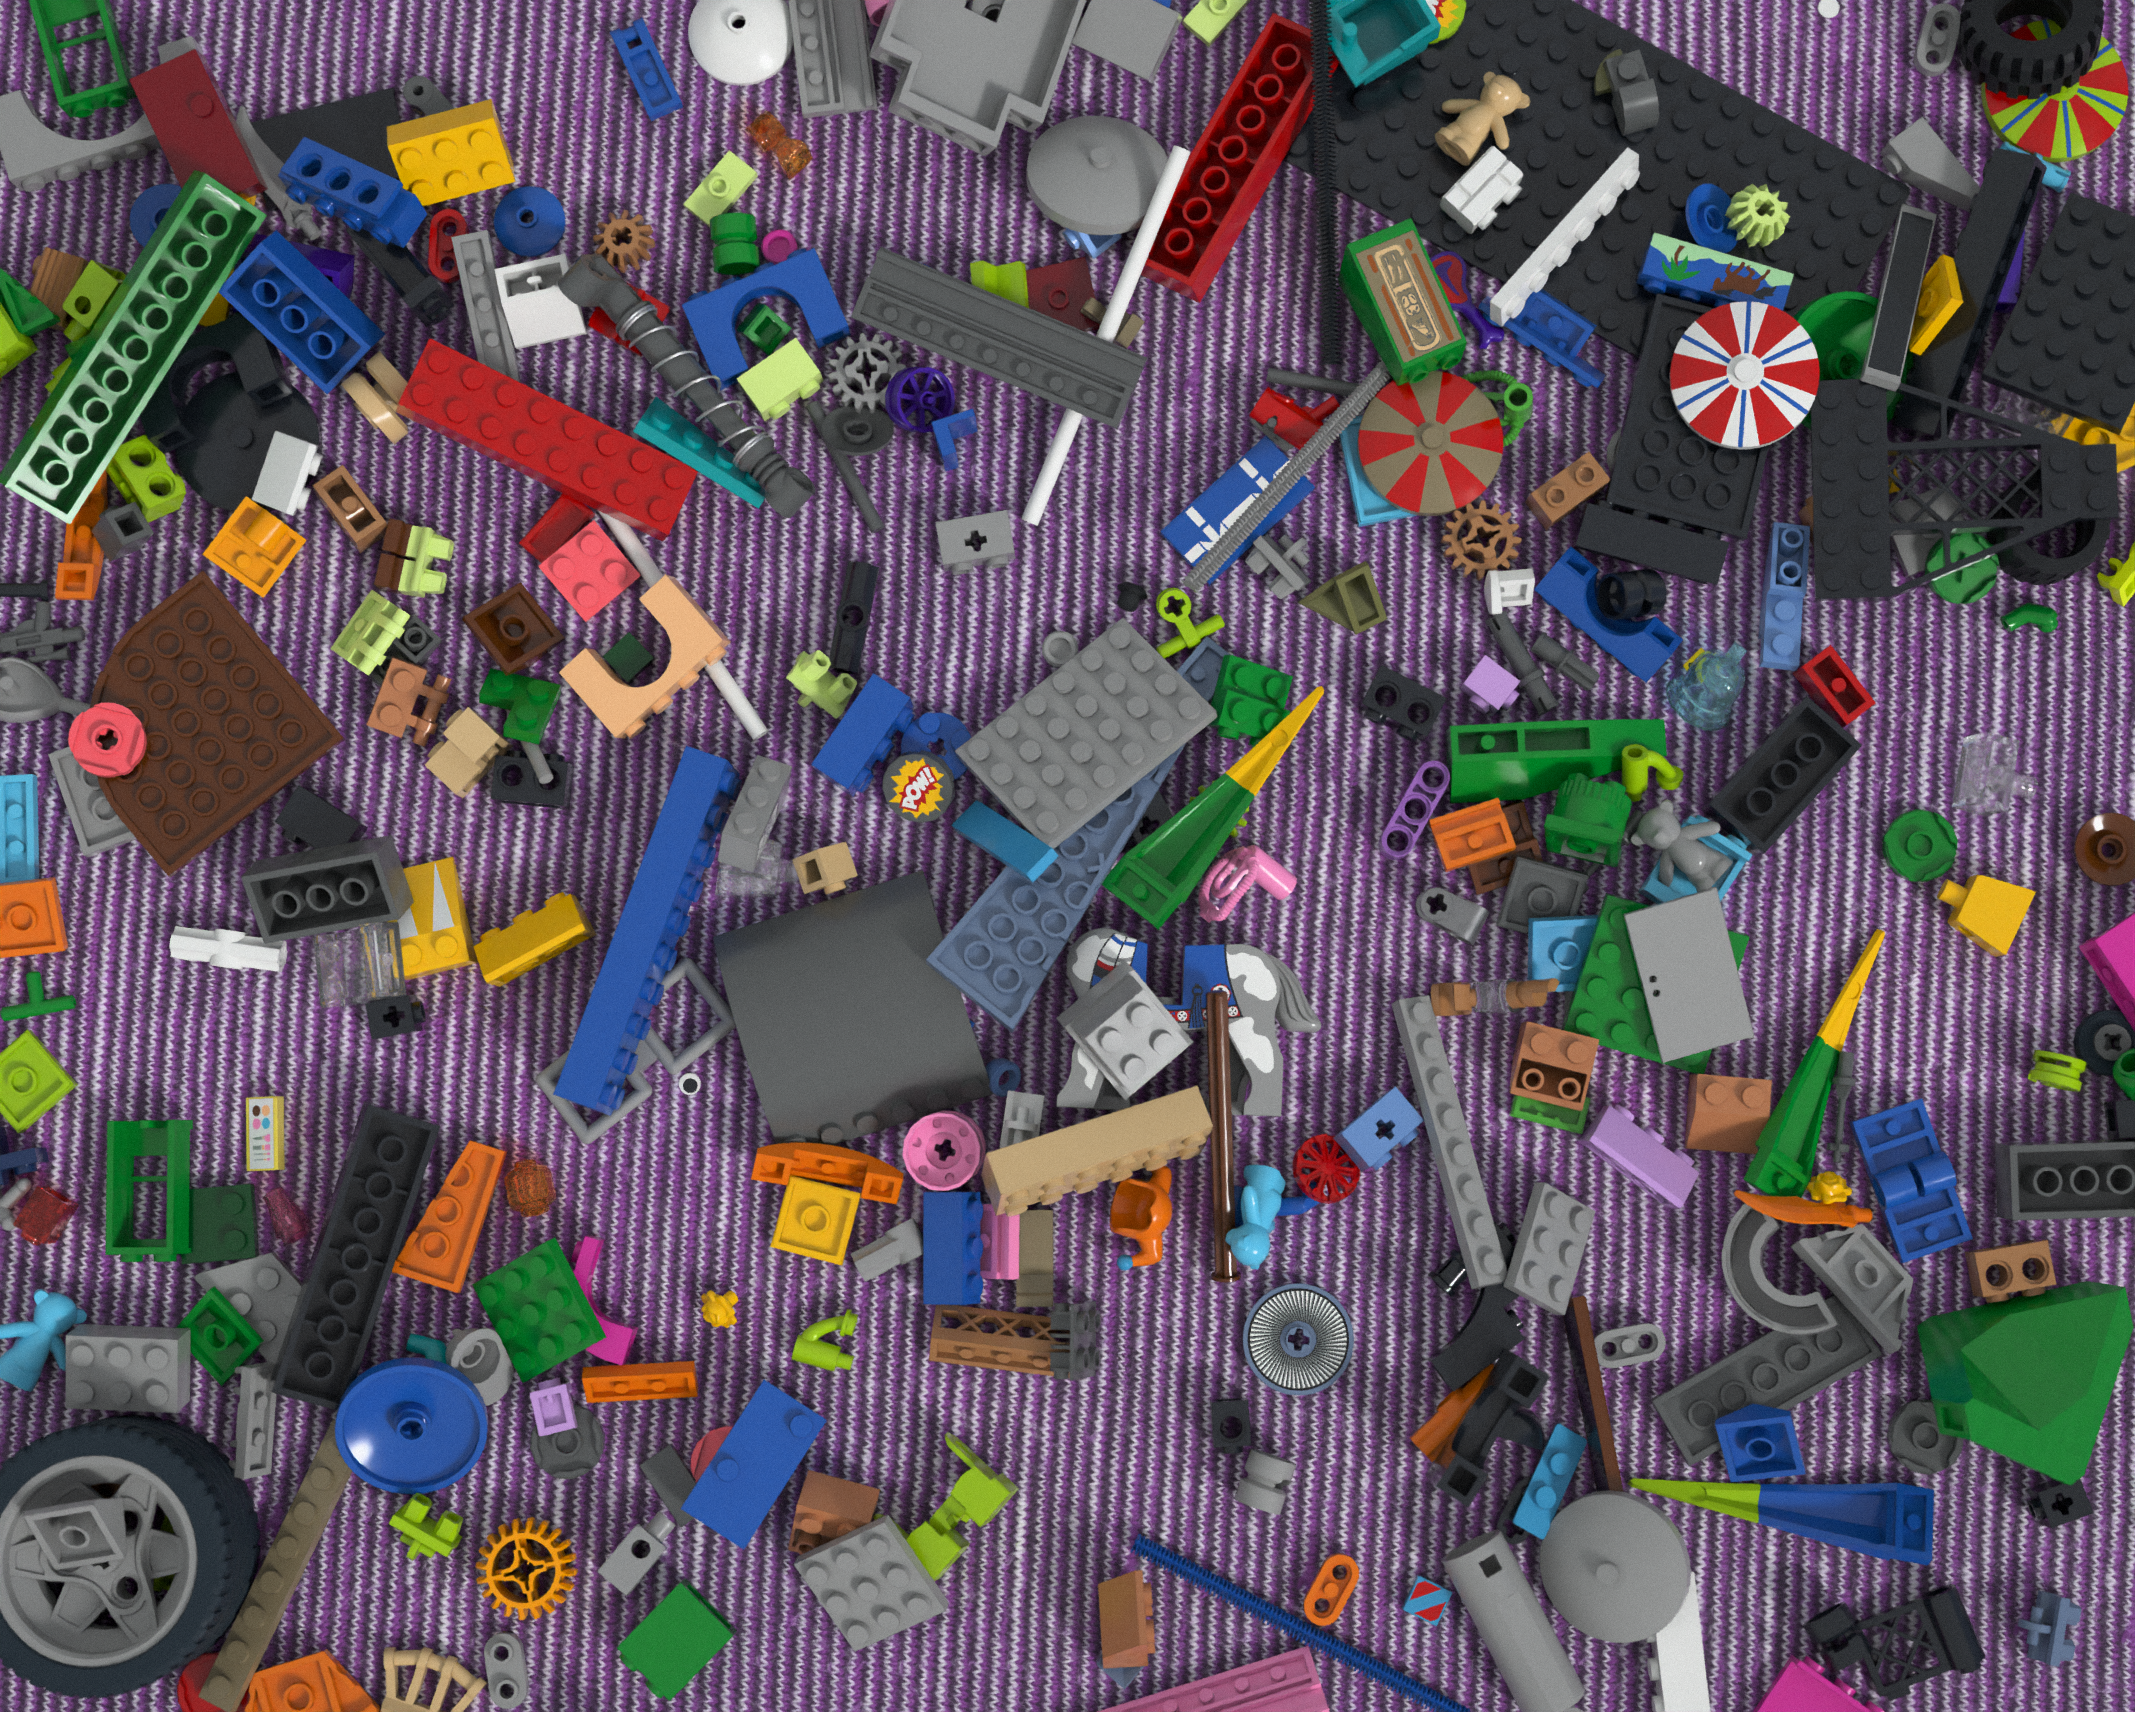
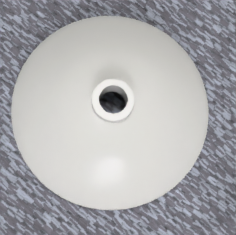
[688,0,794,86]

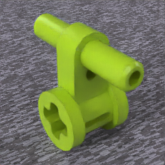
[1156,587,1225,659]

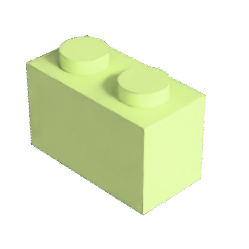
[736,338,823,421]

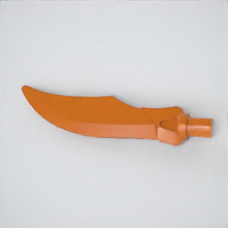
[1734,1190,1873,1228]

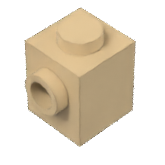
[792,841,858,895]

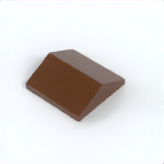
[462,582,564,676]

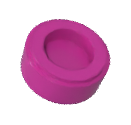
[761,229,798,265]

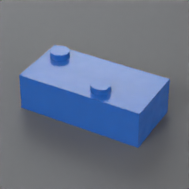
[219,230,386,394]
[680,1380,827,1550]

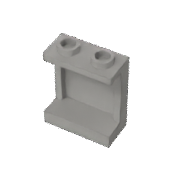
[1071,0,1183,84]

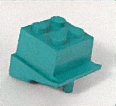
[1311,0,1441,88]

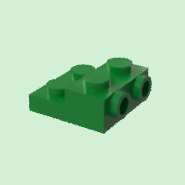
[1207,655,1293,747]

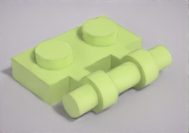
[330,590,410,676]

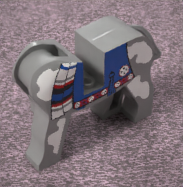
[1057,928,1321,1117]

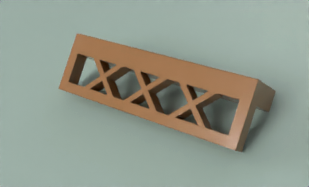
[929,1305,1070,1378]

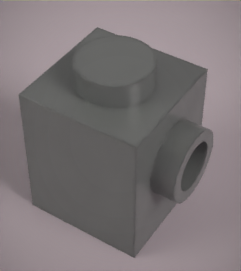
[92,502,154,562]

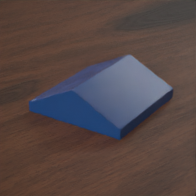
[1715,1404,1806,1482]

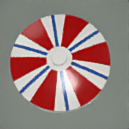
[1670,301,1820,450]

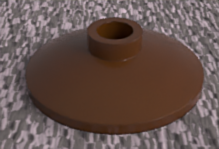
[2074,813,2135,886]

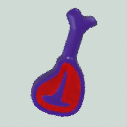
[1430,251,1504,349]

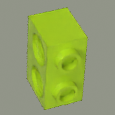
[105,434,186,523]

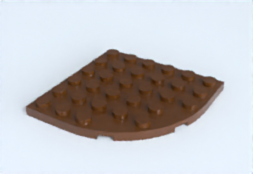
[90,571,345,878]

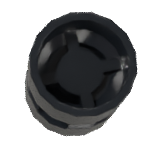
[1596,569,1667,620]
[1803,1602,1873,1673]

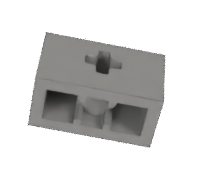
[935,510,1015,575]

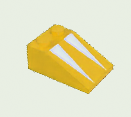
[387,857,478,980]

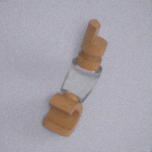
[1431,978,1559,1017]

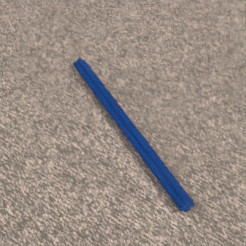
[1130,1534,1470,1712]

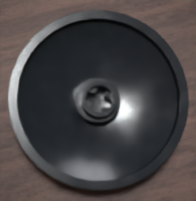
[176,372,322,513]

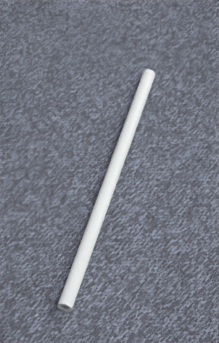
[1021,145,1191,526]
[597,510,769,741]

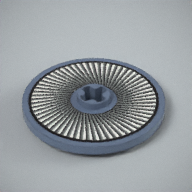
[1242,1283,1354,1396]

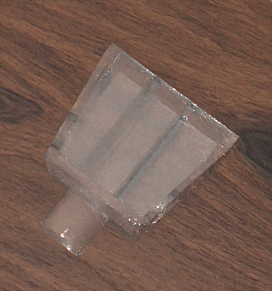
[715,839,800,898]

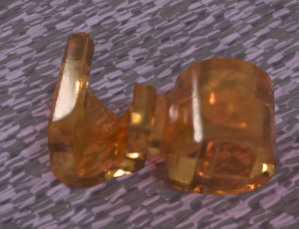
[745,110,813,181]

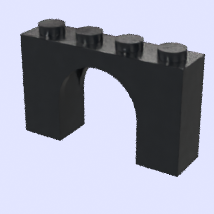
[140,311,293,454]
[1426,1349,1550,1508]

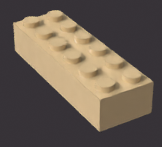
[981,1086,1213,1217]

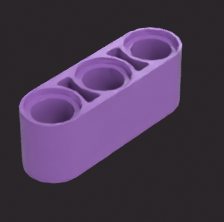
[1378,760,1450,860]

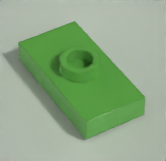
[1509,1095,1591,1134]

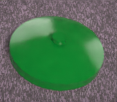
[1793,291,1913,430]

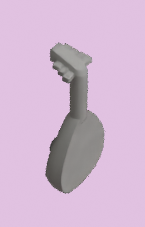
[0,657,90,723]

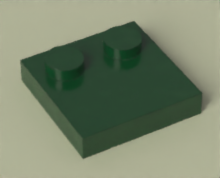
[181,1184,259,1264]

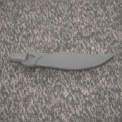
[236,106,322,241]

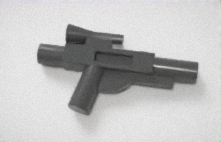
[0,602,85,663]

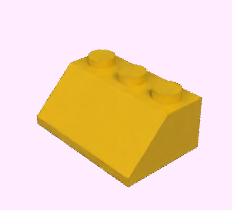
[473,892,597,987]

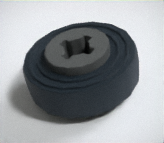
[2073,1010,2135,1076]

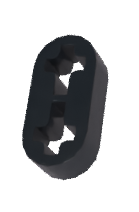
[1495,1475,1532,1544]

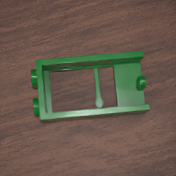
[29,0,137,118]
[105,1120,193,1262]

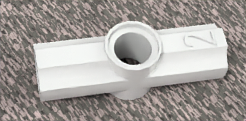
[169,926,288,972]

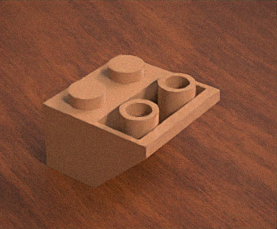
[1509,1021,1599,1112]
[788,1470,880,1555]
[1098,1570,1155,1669]

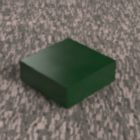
[603,632,655,684]

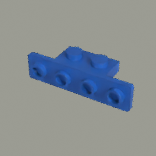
[1478,289,1606,388]

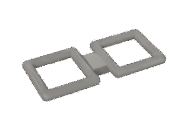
[536,957,736,1144]

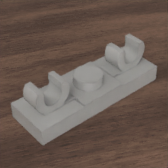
[228,1362,276,1479]

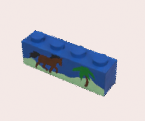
[1636,233,1794,311]

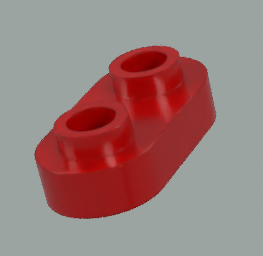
[428,209,469,283]

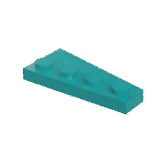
[633,397,765,509]

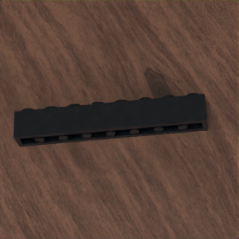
[1894,148,2047,441]

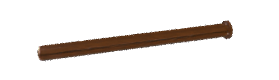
[1206,990,1241,1283]

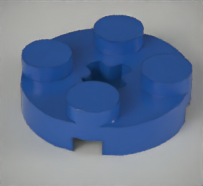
[901,713,972,782]

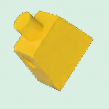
[1937,874,2036,957]

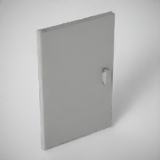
[1623,887,1754,1063]

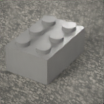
[66,1324,191,1413]

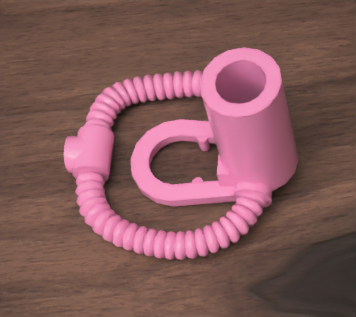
[1198,845,1297,923]

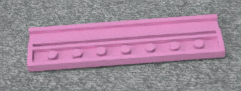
[1097,1646,1330,1712]

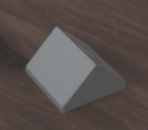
[23,1498,127,1570]

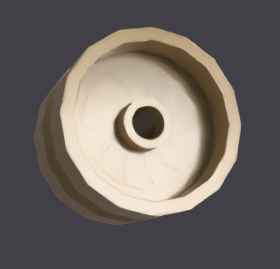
[341,351,415,445]

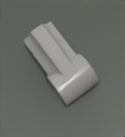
[851,1217,923,1282]

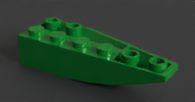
[1445,719,1667,804]

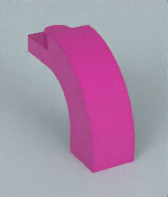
[571,1235,638,1365]

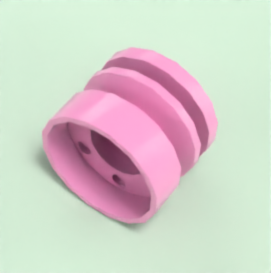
[903,1110,986,1191]

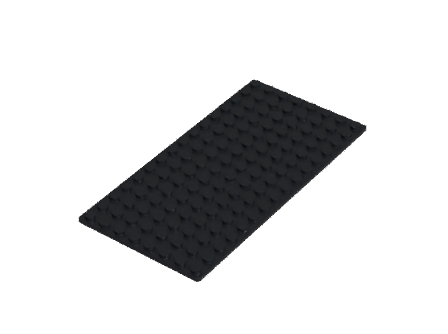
[1283,0,1910,359]

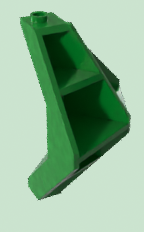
[1917,1281,2133,1485]

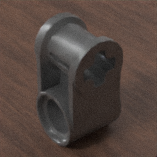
[1415,887,1489,945]

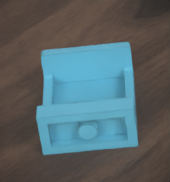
[1638,815,1752,904]

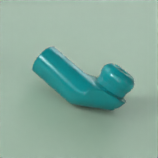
[406,1333,447,1364]

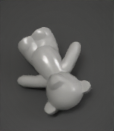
[1631,799,1733,892]

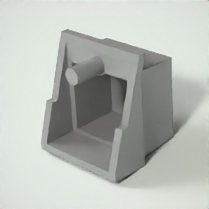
[1056,961,1193,1100]

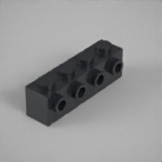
[1572,499,1730,586]

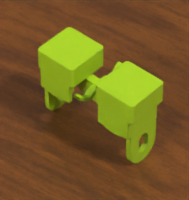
[873,1432,1019,1581]

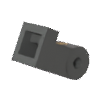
[403,76,455,116]

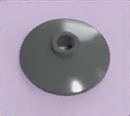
[821,404,894,456]

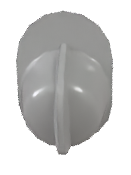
[445,1328,514,1406]

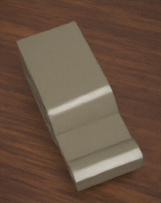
[1016,1209,1053,1307]

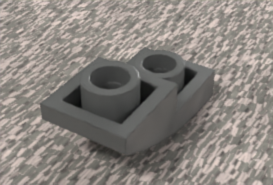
[366,615,442,687]

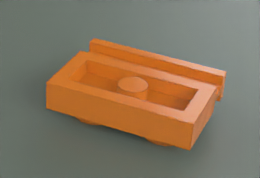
[1428,798,1516,872]

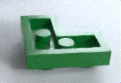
[479,668,561,745]

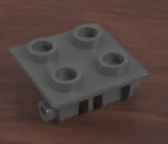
[1050,1301,1101,1380]

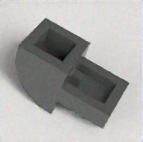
[1603,50,1659,136]

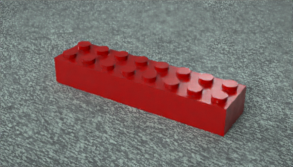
[1141,13,1339,303]
[396,338,698,542]

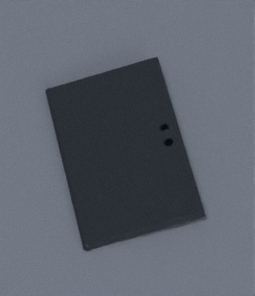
[251,87,401,212]

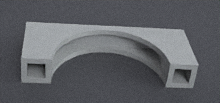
[0,36,204,192]

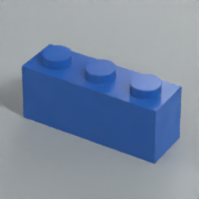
[923,1192,983,1305]

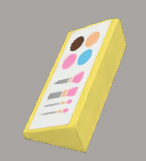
[246,1096,285,1171]

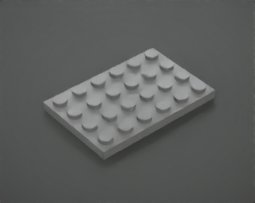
[955,618,1217,849]

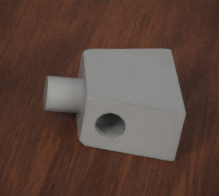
[597,1511,676,1596]

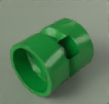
[710,213,760,275]

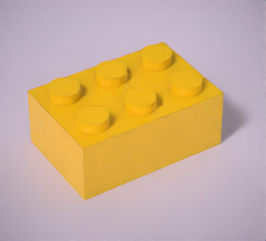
[387,99,515,206]

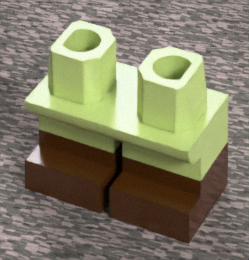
[374,518,455,598]

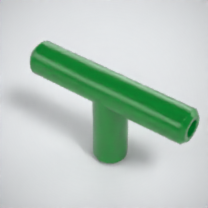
[0,971,76,1022]

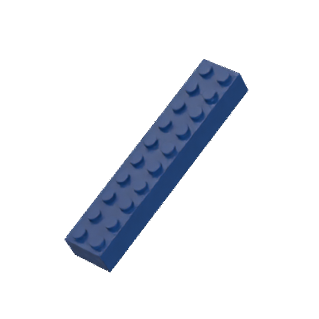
[553,746,742,1116]

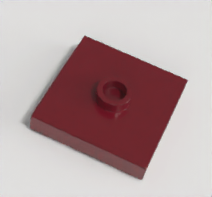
[1026,257,1101,332]

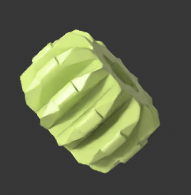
[1725,184,1790,248]

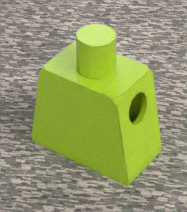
[62,260,127,341]

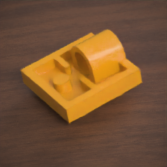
[202,496,306,598]

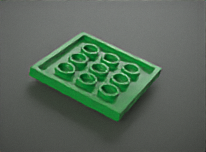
[1561,893,1750,1074]

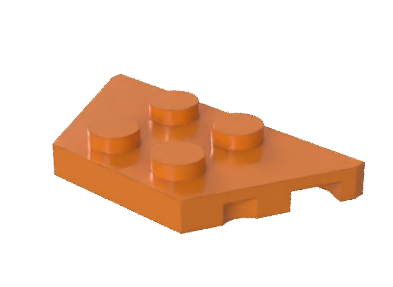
[245,1649,381,1712]

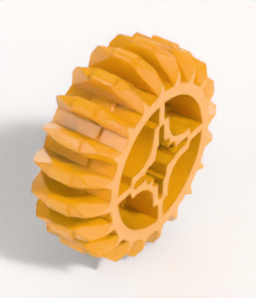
[475,1517,578,1620]

